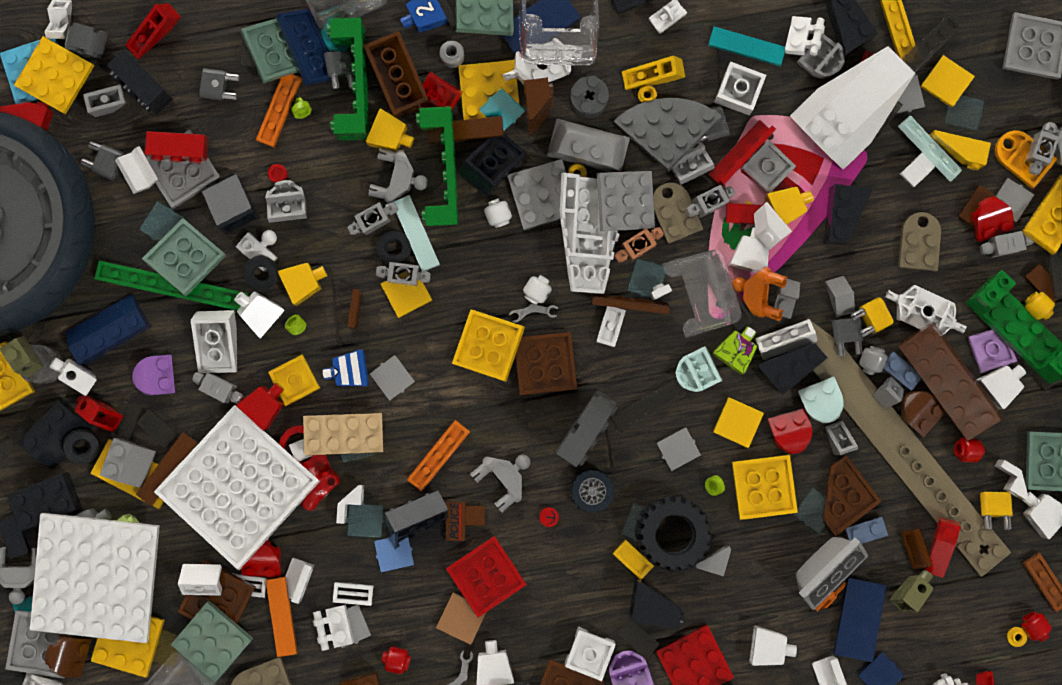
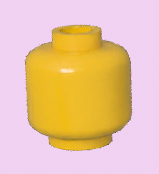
[1025,292,1055,320]

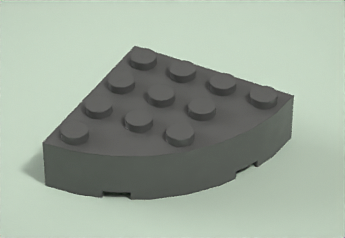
[555,389,618,467]

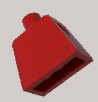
[236,383,284,431]
[75,395,124,432]

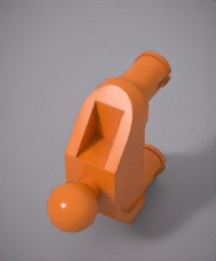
[732,267,788,321]

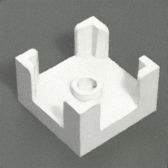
[565,627,616,681]

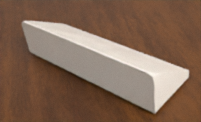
[755,319,817,360]

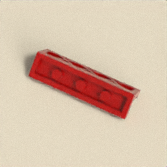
[707,120,776,187]

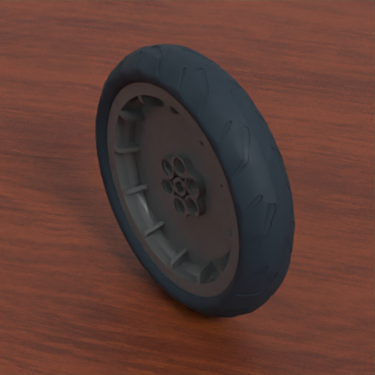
[0,112,95,336]

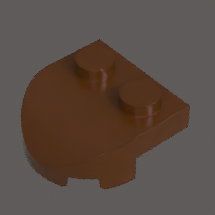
[900,390,946,438]
[45,635,91,678]

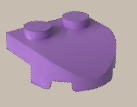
[132,355,175,396]
[609,651,654,685]

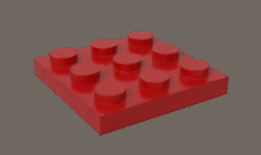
[446,536,526,618]
[655,624,734,685]

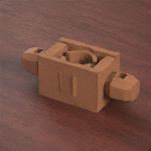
[615,227,664,263]

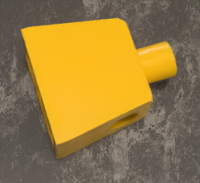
[366,109,414,151]
[764,187,814,225]
[278,263,328,306]

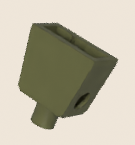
[0,336,44,378]
[889,570,933,613]

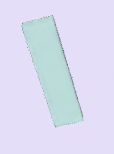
[898,116,962,182]
[394,195,440,271]

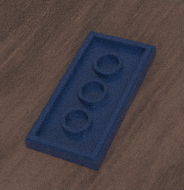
[501,0,581,55]
[276,8,339,86]
[833,577,887,662]

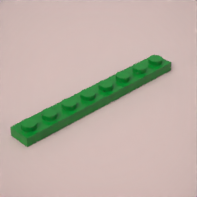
[95,261,250,311]

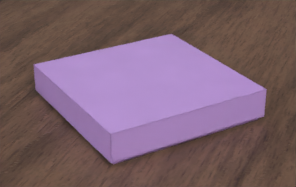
[967,329,1017,373]

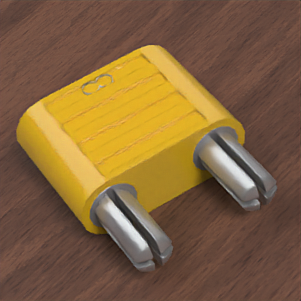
[851,297,893,337]
[980,492,1013,530]

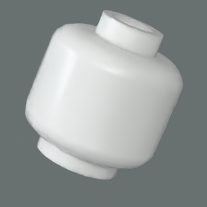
[484,198,512,228]
[523,275,552,305]

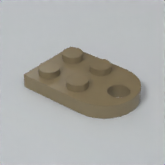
[653,183,703,244]
[898,212,941,272]
[231,657,292,685]

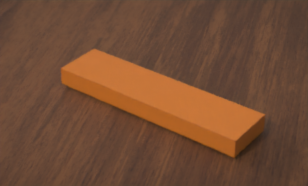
[256,74,302,148]
[407,420,470,492]
[266,576,298,657]

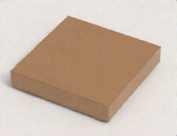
[436,592,486,645]

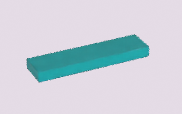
[708,26,785,66]

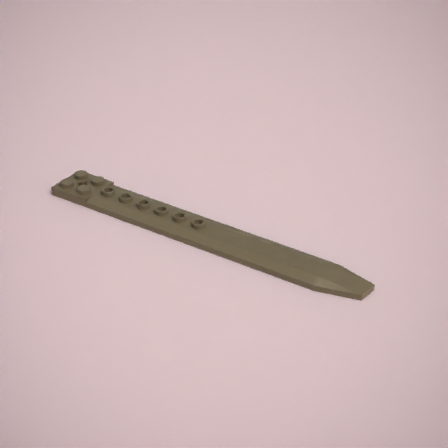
[805,318,1011,577]

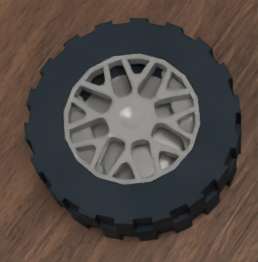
[571,470,614,513]

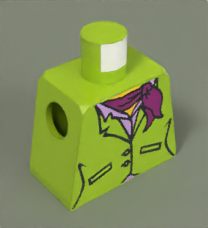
[711,326,757,375]

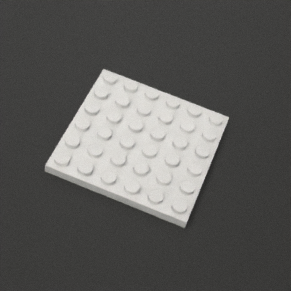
[154,405,320,570]
[30,513,160,643]

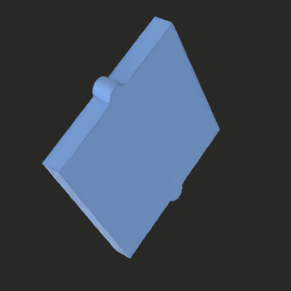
[374,538,414,572]

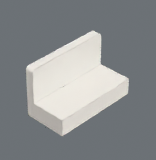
[115,147,158,194]
[286,558,314,604]
[178,564,222,595]
[812,656,847,685]

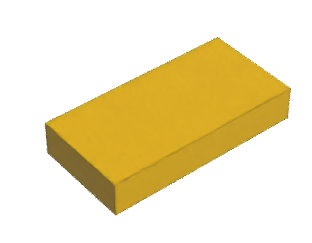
[612,539,654,580]

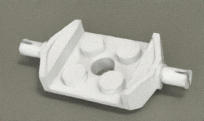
[503,37,583,85]
[885,285,967,335]

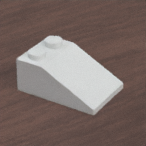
[191,310,237,373]

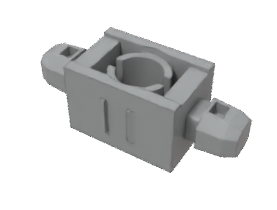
[1025,122,1060,175]
[685,185,735,218]
[348,202,398,235]
[980,231,1034,258]
[376,262,431,287]
[192,372,244,404]

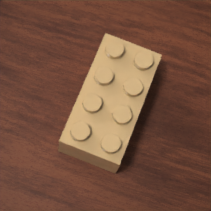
[303,413,383,455]

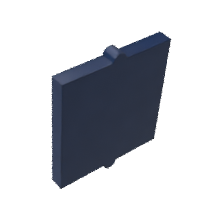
[858,652,905,685]

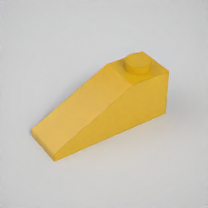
[622,56,685,90]
[929,130,991,170]

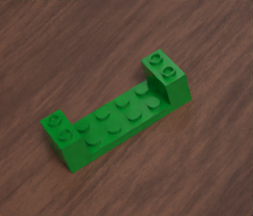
[327,18,369,141]
[416,107,459,226]
[966,270,1062,384]

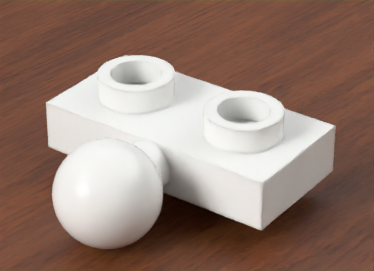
[236,230,278,272]

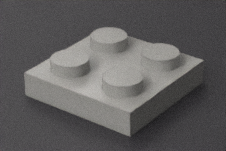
[742,140,796,193]

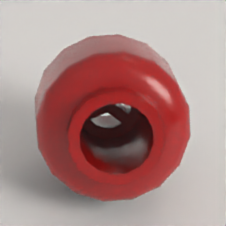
[954,437,985,463]
[1021,611,1052,642]
[381,646,411,675]

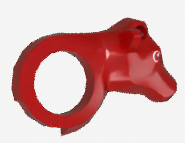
[279,425,340,511]

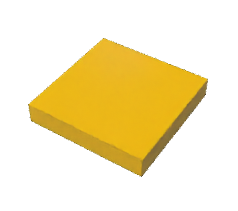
[920,55,975,108]
[381,269,432,318]
[268,354,321,406]
[713,397,764,448]

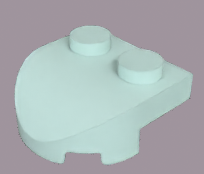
[676,346,722,392]
[798,376,844,423]

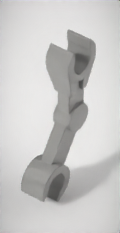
[509,304,558,323]
[447,650,473,685]

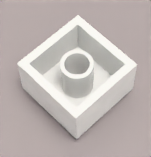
[714,62,766,115]

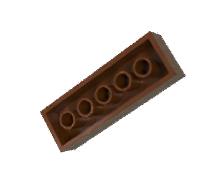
[899,321,1002,441]

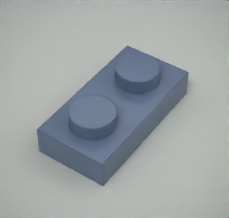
[883,352,921,391]
[845,517,888,544]

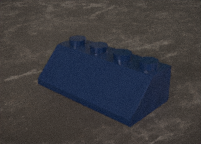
[65,294,152,365]

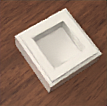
[289,439,313,462]

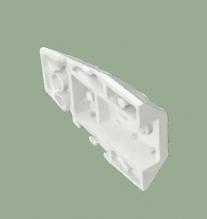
[790,46,915,169]
[560,173,619,294]

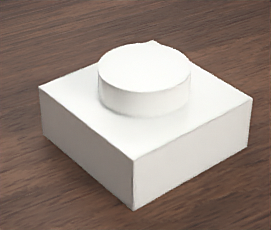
[650,283,672,300]

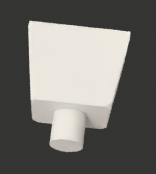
[728,227,769,273]
[234,292,284,338]
[49,357,97,396]
[977,365,1026,410]
[1023,492,1062,539]
[749,625,797,666]
[477,640,514,685]

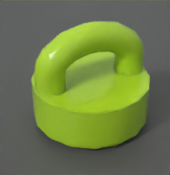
[292,97,312,119]
[285,315,307,335]
[705,475,725,496]

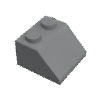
[100,438,156,488]

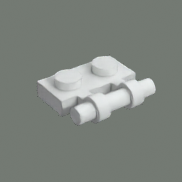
[785,16,825,56]
[313,604,354,651]

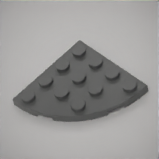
[614,98,722,172]

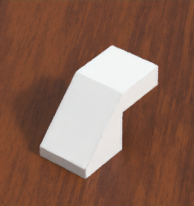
[45,0,72,39]
[900,153,935,187]
[995,460,1028,500]
[336,485,364,524]

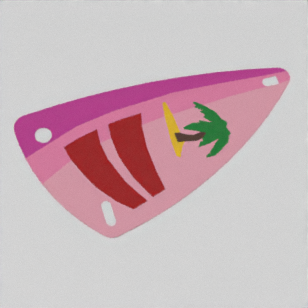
[707,115,867,319]

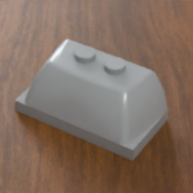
[547,119,630,173]
[796,537,868,610]

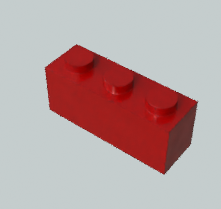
[145,131,209,164]

